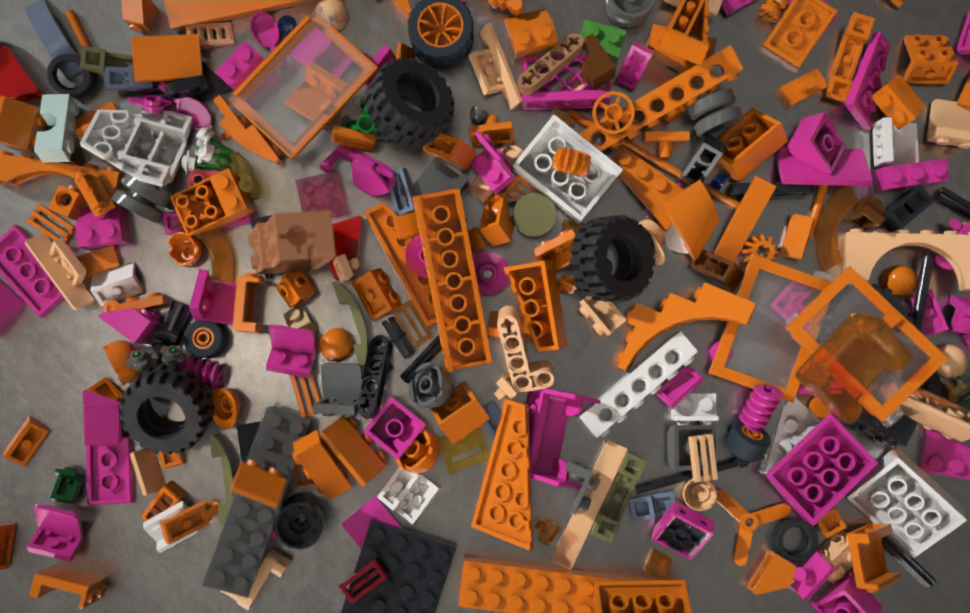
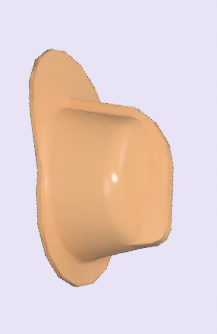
[638,217,665,265]

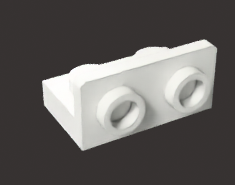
[671,393,719,425]
[143,501,199,553]

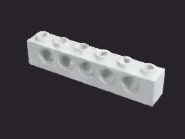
[577,331,698,438]

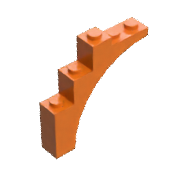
[616,282,756,372]

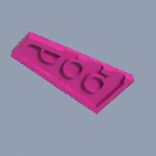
[845,32,890,130]
[918,428,970,480]

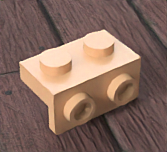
[578,296,626,337]
[817,530,853,585]

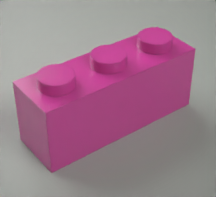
[871,158,950,194]

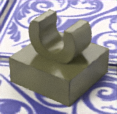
[944,377,970,404]

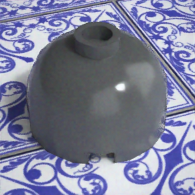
[410,362,454,408]

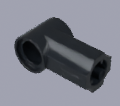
[154,300,191,346]

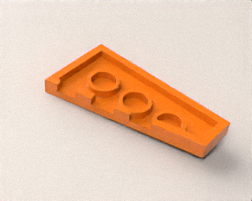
[611,146,684,232]

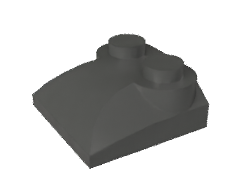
[667,424,716,471]

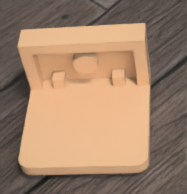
[926,99,970,149]

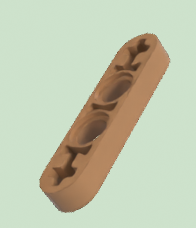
[517,33,584,95]

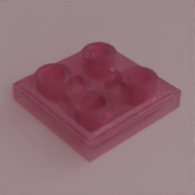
[295,170,348,218]

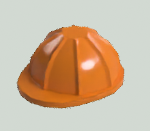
[211,388,242,430]

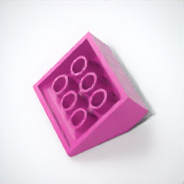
[765,413,878,526]

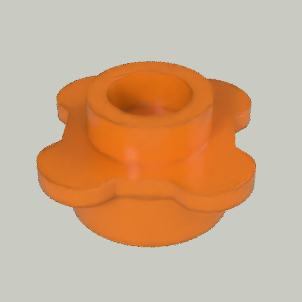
[557,275,578,294]

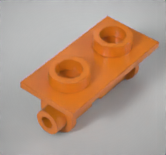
[75,169,116,218]

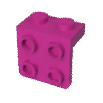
[27,504,84,562]

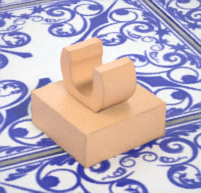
[333,254,360,282]
[494,372,519,400]

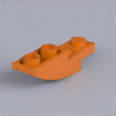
[213,95,284,165]

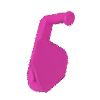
[320,145,397,197]

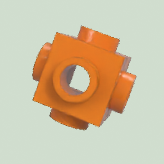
[276,270,316,308]

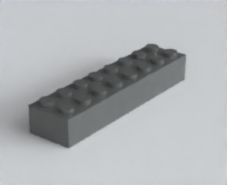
[203,406,311,598]

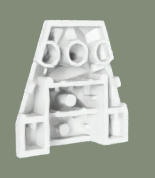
[80,110,193,187]

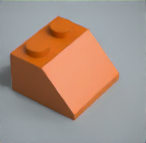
[504,8,558,60]
[0,96,47,154]
[430,381,490,444]
[230,459,286,508]

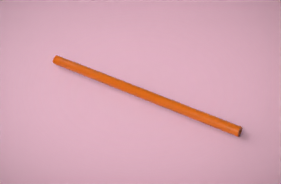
[567,109,740,210]

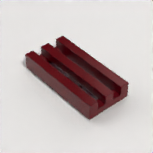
[339,558,389,604]

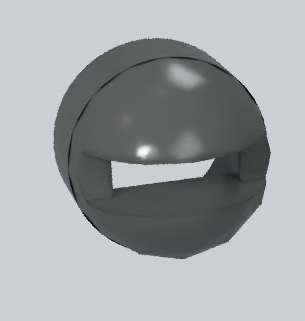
[470,106,488,124]

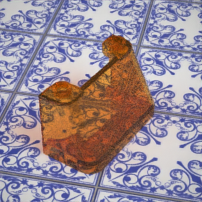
[795,313,914,425]

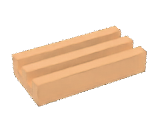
[688,434,718,482]

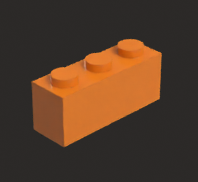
[292,430,352,501]

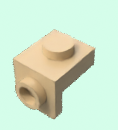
[282,303,318,334]

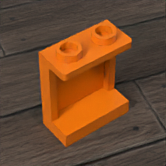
[232,273,270,334]
[847,523,900,592]
[29,564,107,609]

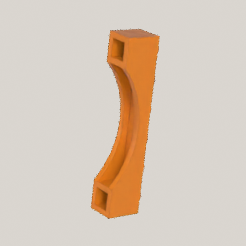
[0,150,125,199]

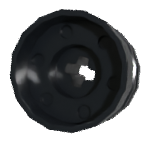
[275,493,326,550]

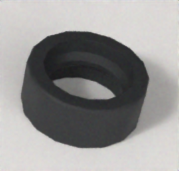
[47,53,94,96]
[772,518,819,563]

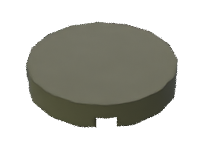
[513,193,557,237]

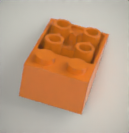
[170,168,255,237]

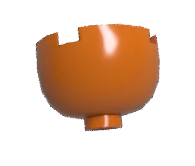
[102,340,142,386]
[395,429,440,474]

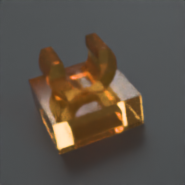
[534,520,562,546]

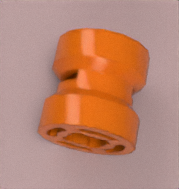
[758,0,789,23]

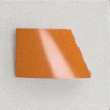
[662,180,720,261]

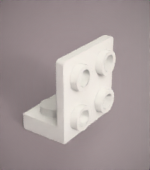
[872,118,919,167]

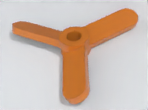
[716,489,791,566]

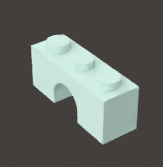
[34,94,79,163]

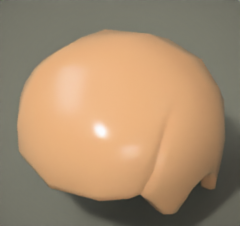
[314,0,349,31]
[937,344,968,379]
[682,479,717,512]

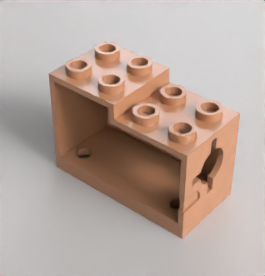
[248,211,336,275]

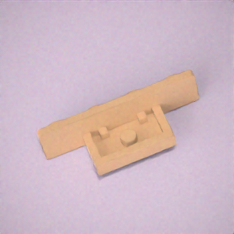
[468,23,522,110]
[25,234,94,310]

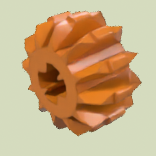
[553,148,591,177]
[741,234,780,272]

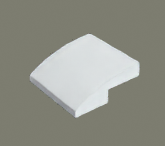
[377,467,441,525]

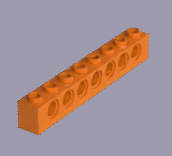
[579,45,744,151]

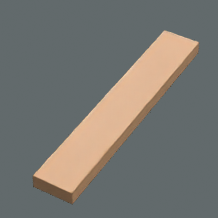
[551,439,628,570]

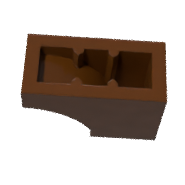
[580,33,616,90]
[845,195,886,231]
[689,250,744,292]

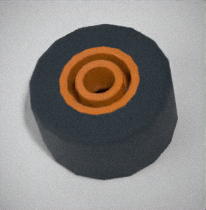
[184,321,228,358]
[725,421,771,462]

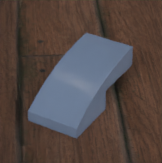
[105,65,152,91]
[629,490,676,522]

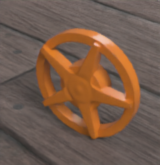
[592,91,635,134]

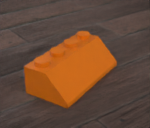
[593,580,692,613]

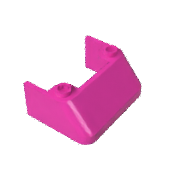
[526,389,601,489]

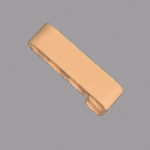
[497,306,554,392]

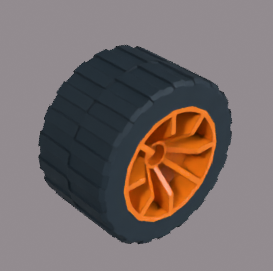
[407,0,474,69]

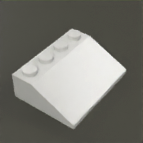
[512,115,623,224]
[847,446,967,558]

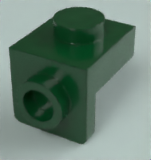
[50,467,84,504]

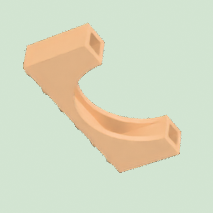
[842,229,970,291]

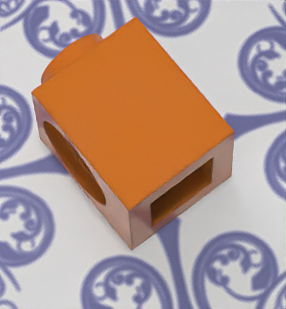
[48,184,86,221]

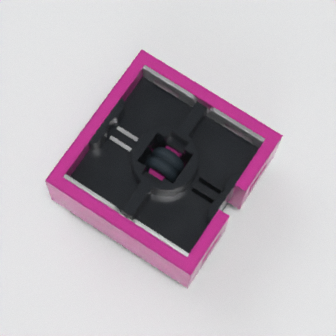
[651,501,715,561]

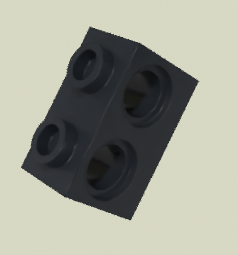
[882,184,935,233]

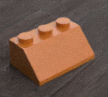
[716,108,788,183]
[319,416,388,487]

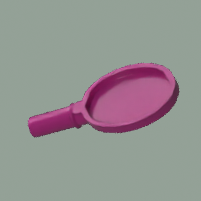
[250,12,287,70]
[158,81,213,130]

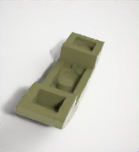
[80,46,133,75]
[332,281,370,367]
[209,434,237,526]
[591,452,647,544]

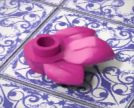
[128,94,173,113]

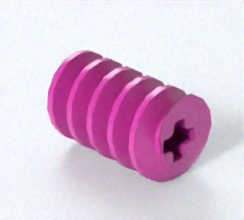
[178,353,227,390]
[739,384,783,434]

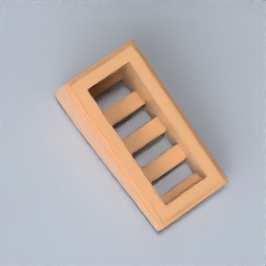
[185,22,235,50]

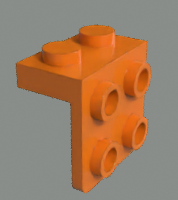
[871,75,925,130]

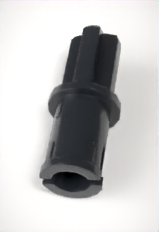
[381,316,415,359]

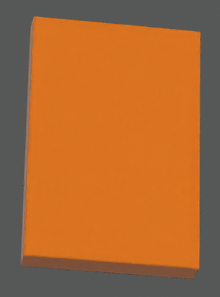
[762,0,838,69]
[131,34,203,83]

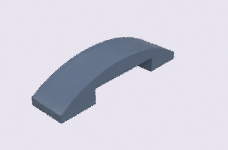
[25,0,83,81]

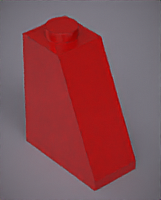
[0,45,47,103]
[329,215,364,282]

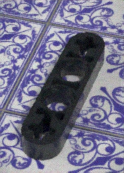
[728,182,814,197]
[357,335,392,420]

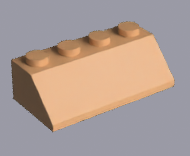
[876,374,970,442]

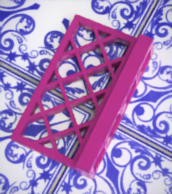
[522,54,610,110]

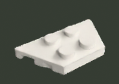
[762,397,820,474]

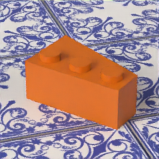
[660,0,709,66]
[646,24,717,87]

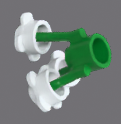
[181,125,237,175]

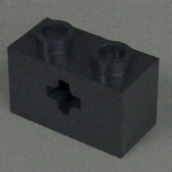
[680,133,725,184]

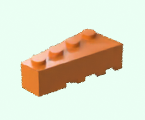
[504,259,568,352]

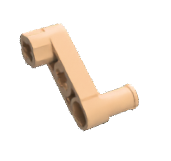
[220,549,291,610]

